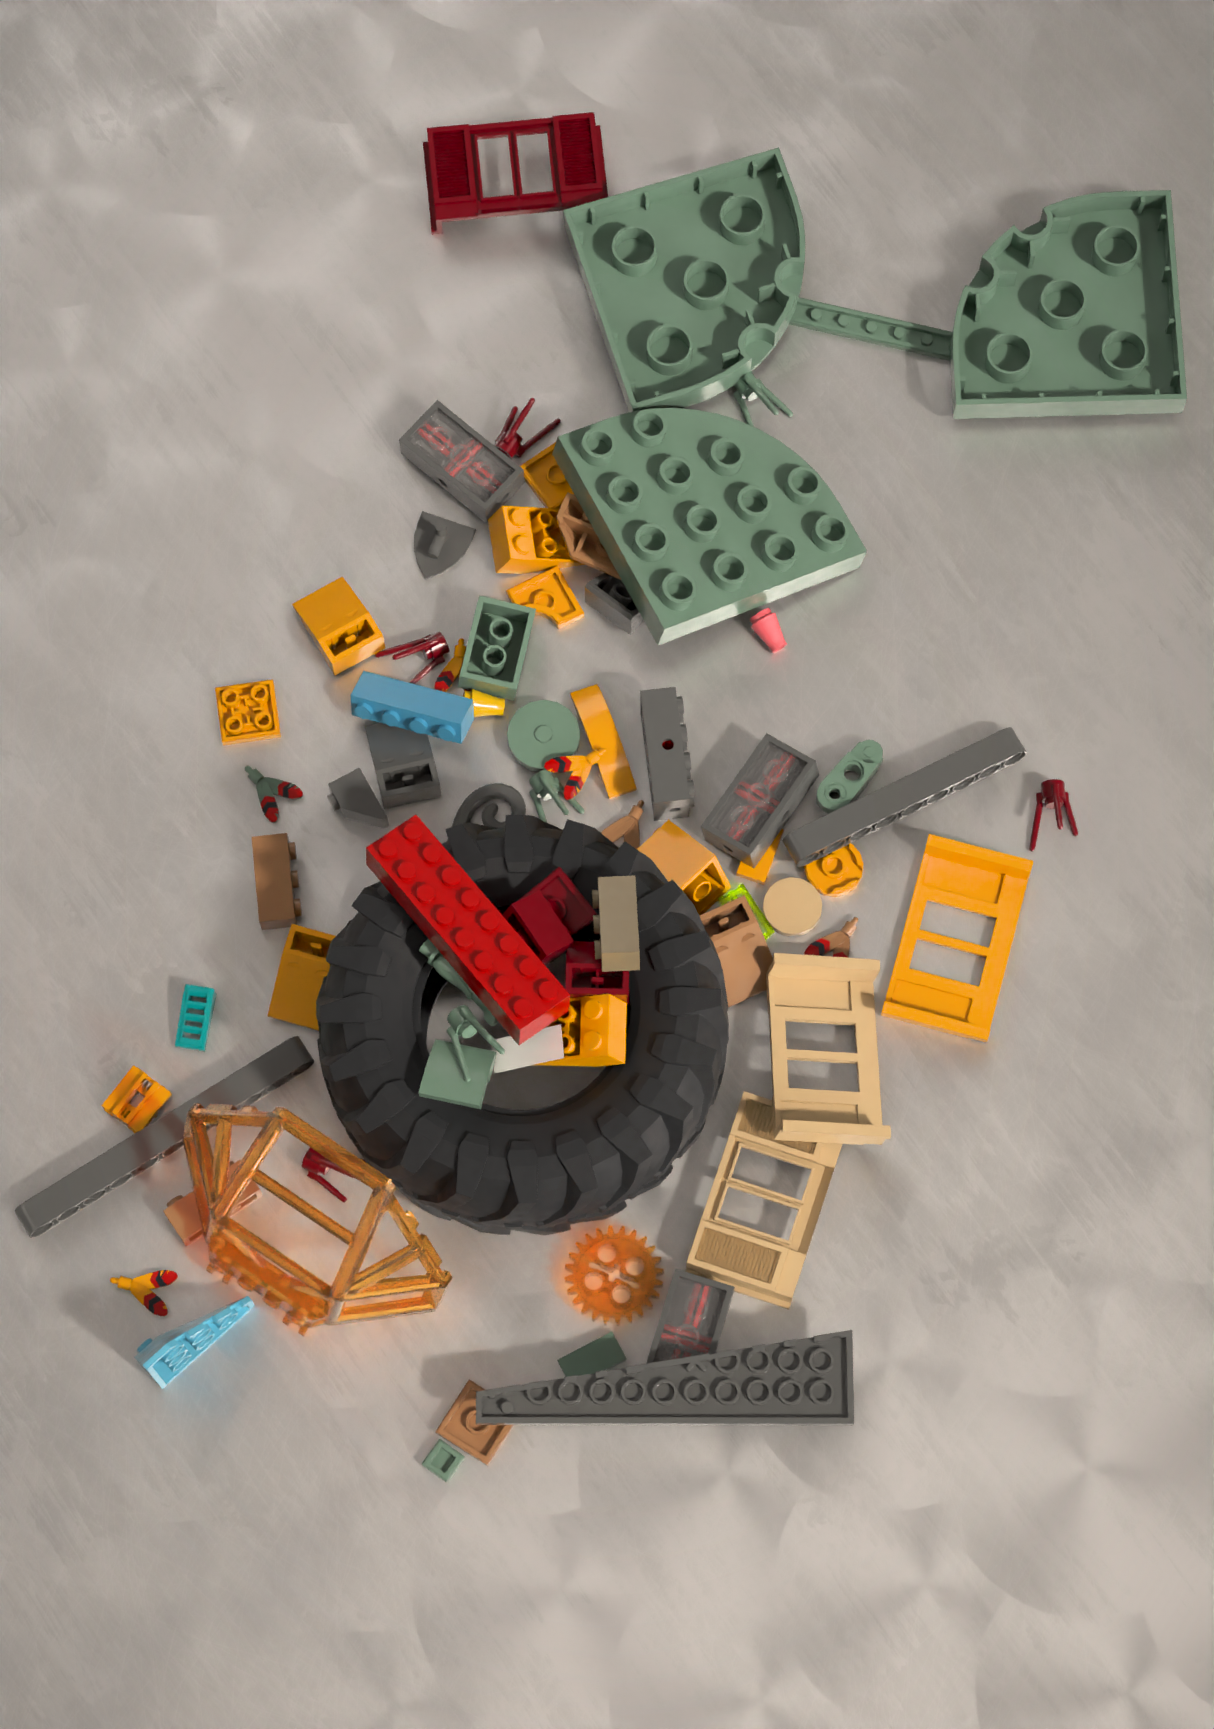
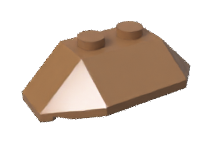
[556,492,621,580]

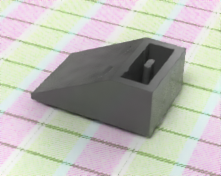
[365,723,441,809]

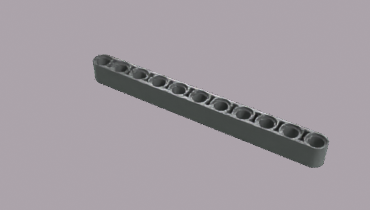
[15,1036,315,1238]

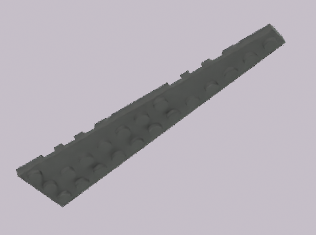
[476,1330,854,1426]

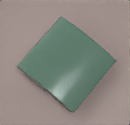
[418,1039,497,1109]

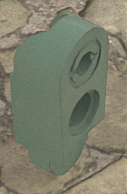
[816,740,883,814]

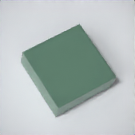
[422,1439,465,1483]

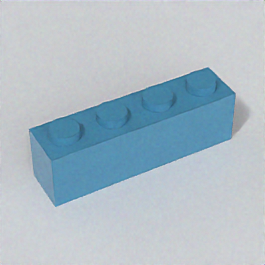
[350,671,474,744]

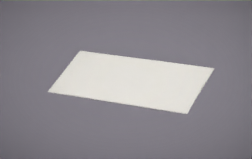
[491,1024,564,1074]

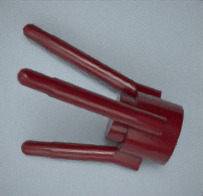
[494,398,561,460]
[375,632,450,684]
[1029,779,1078,852]
[301,1146,370,1203]

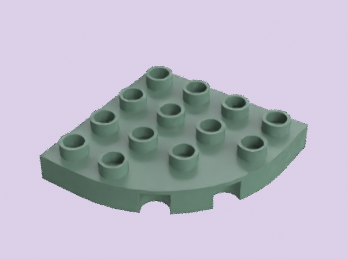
[563,147,805,412]
[950,190,1187,419]
[552,408,867,645]

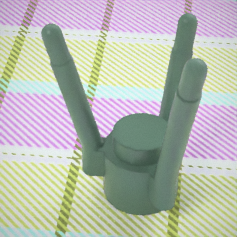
[733,372,793,427]
[529,770,585,822]
[446,1005,505,1082]

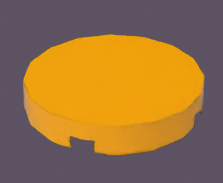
[804,843,863,897]

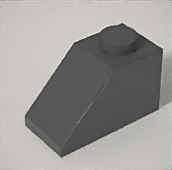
[327,768,389,828]

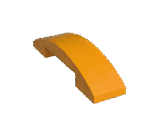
[570,684,637,799]

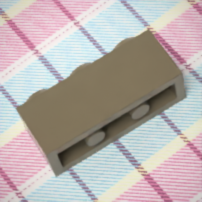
[592,875,640,972]

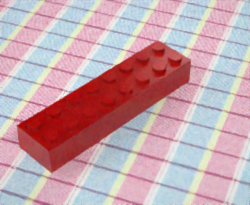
[366,814,570,1045]

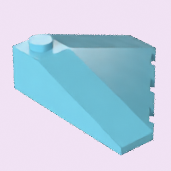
[134,1296,255,1389]

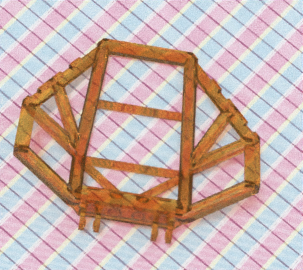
[182,1103,453,1337]

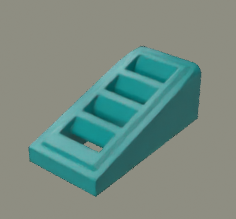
[175,984,217,1052]

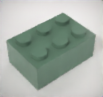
[458,595,536,701]

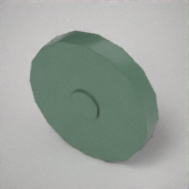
[507,700,581,772]

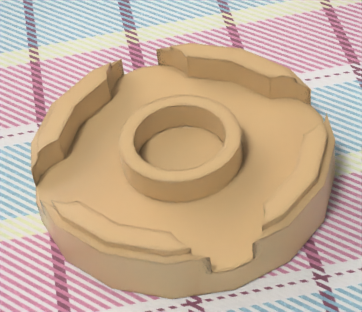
[763,877,822,936]

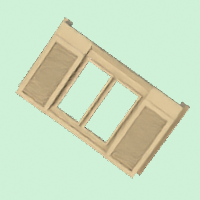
[766,953,891,1145]
[685,1091,842,1310]

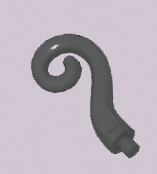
[446,783,526,842]

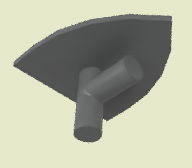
[414,511,476,580]

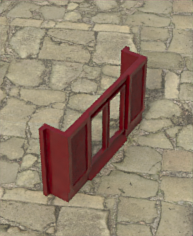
[423,112,608,235]

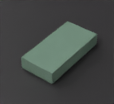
[557,1331,627,1377]

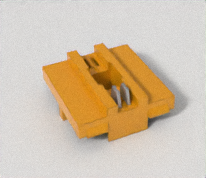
[101,1065,172,1133]

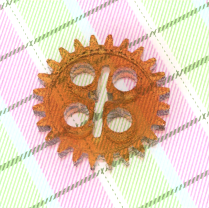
[564,1225,664,1326]

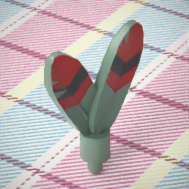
[245,766,303,823]

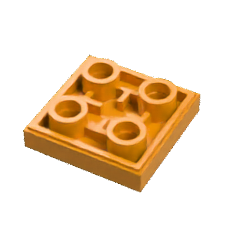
[215,679,281,746]

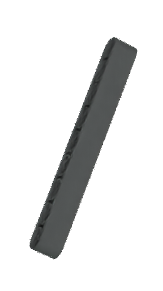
[782,727,1027,867]

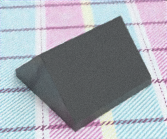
[585,573,643,635]

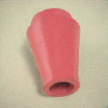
[749,608,787,653]

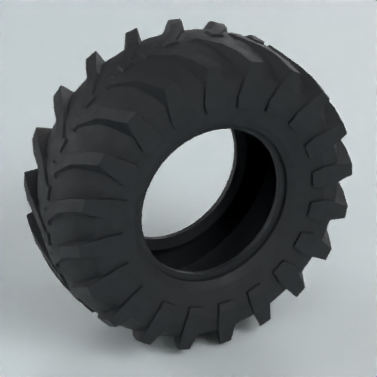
[316,815,729,1235]

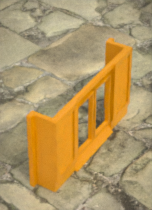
[881,834,1033,1042]

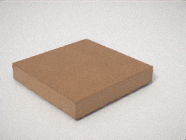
[435,1379,514,1466]

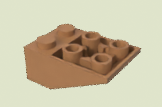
[700,895,773,1008]

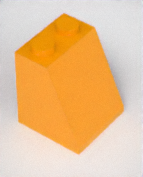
[636,819,731,916]

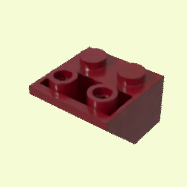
[565,941,629,1005]

